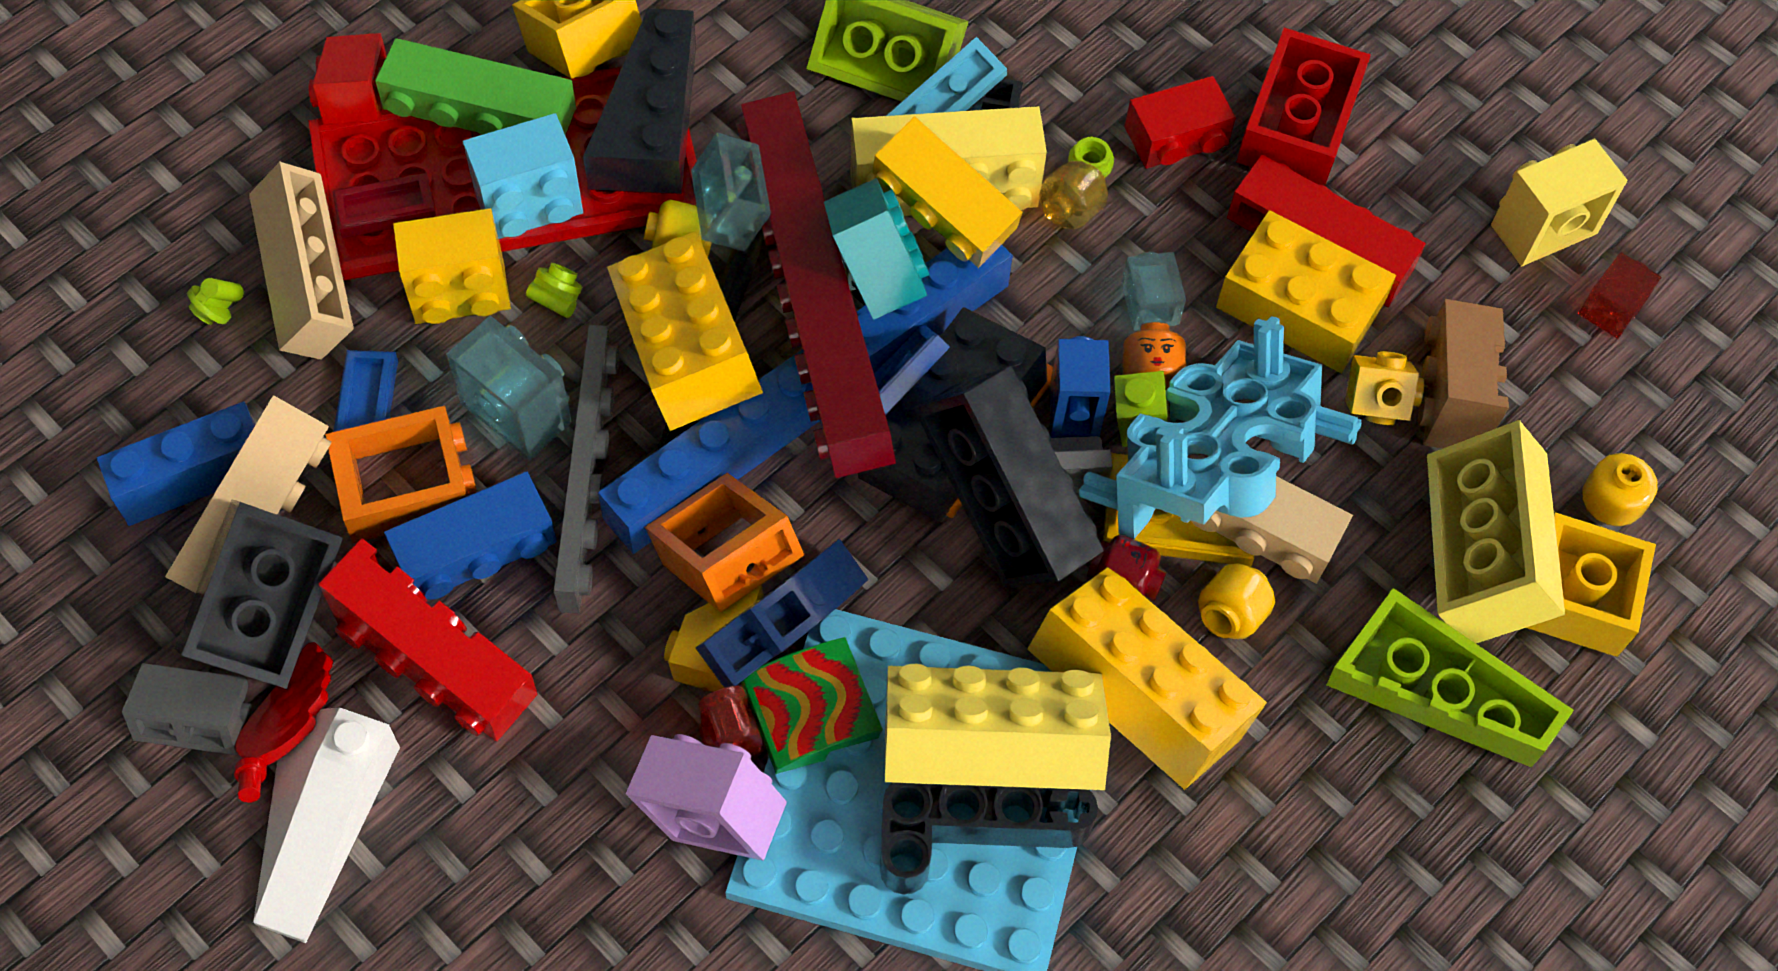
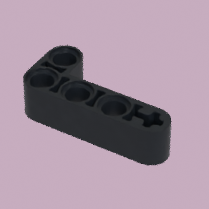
[880,783,1098,895]

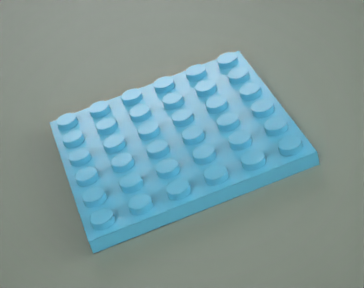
[725,609,1091,971]

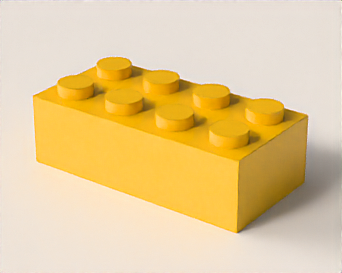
[607,231,763,431]
[1028,567,1267,790]

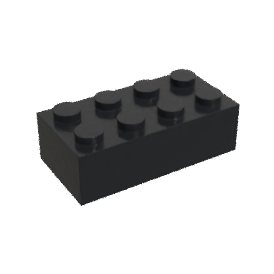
[858,307,1047,522]
[913,366,1104,588]

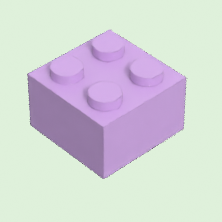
[626,734,787,861]

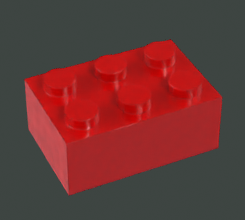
[1236,27,1371,186]

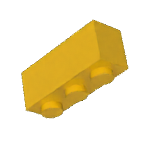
[872,116,1023,268]

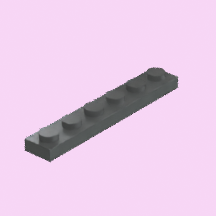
[554,325,619,614]

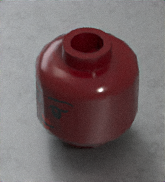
[1087,534,1167,600]

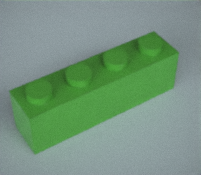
[375,38,576,135]

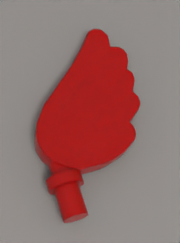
[234,642,333,803]

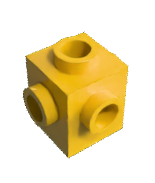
[1345,351,1424,425]

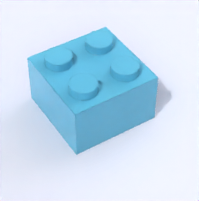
[463,113,583,239]

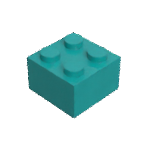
[824,178,930,320]

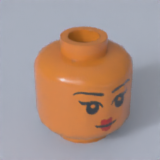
[1123,322,1186,390]

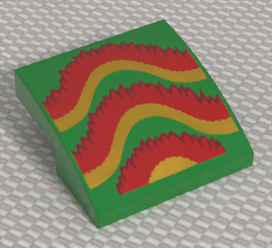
[741,637,883,774]

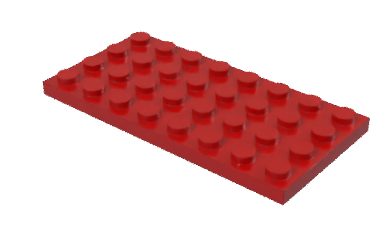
[308,67,708,281]

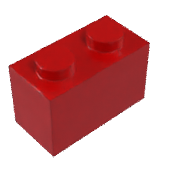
[309,33,387,125]
[1125,76,1236,169]

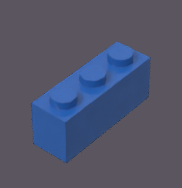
[96,401,256,526]
[384,471,557,600]

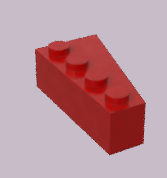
[319,538,538,742]

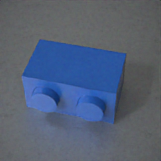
[1049,336,1110,438]

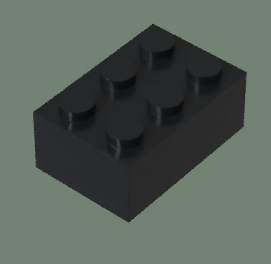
[174,499,343,689]

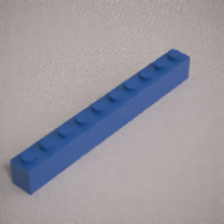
[598,245,1013,554]

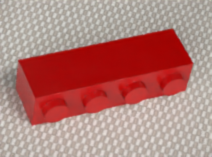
[1227,154,1426,308]

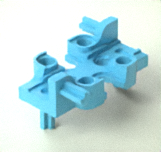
[1079,316,1361,539]

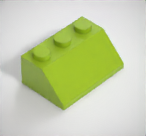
[807,0,969,102]

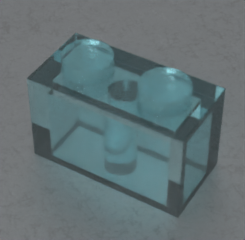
[691,132,771,251]

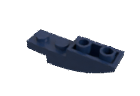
[695,538,869,691]

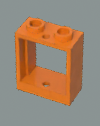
[325,405,477,543]
[645,473,804,612]

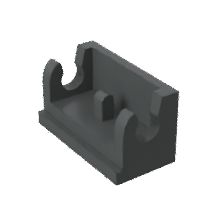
[122,663,251,755]

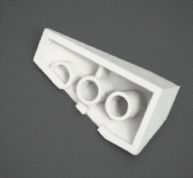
[253,707,400,943]

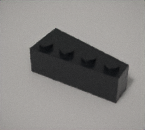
[583,8,696,194]

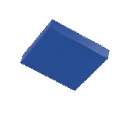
[874,324,950,415]

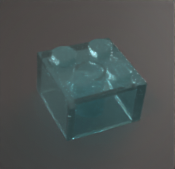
[446,315,572,461]

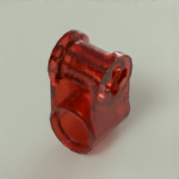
[698,686,764,756]

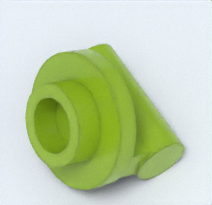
[526,263,583,318]
[187,278,244,324]

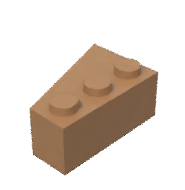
[1418,299,1509,449]

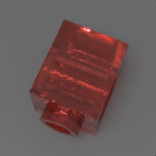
[1578,252,1662,339]

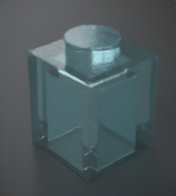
[1121,252,1186,331]

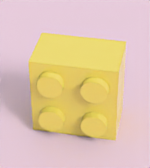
[1491,139,1628,267]

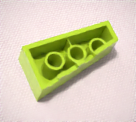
[1327,588,1574,767]

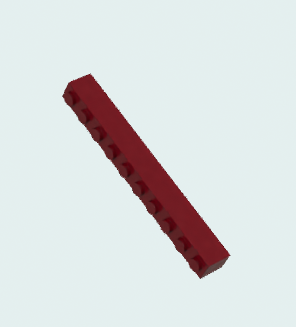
[736,91,896,478]

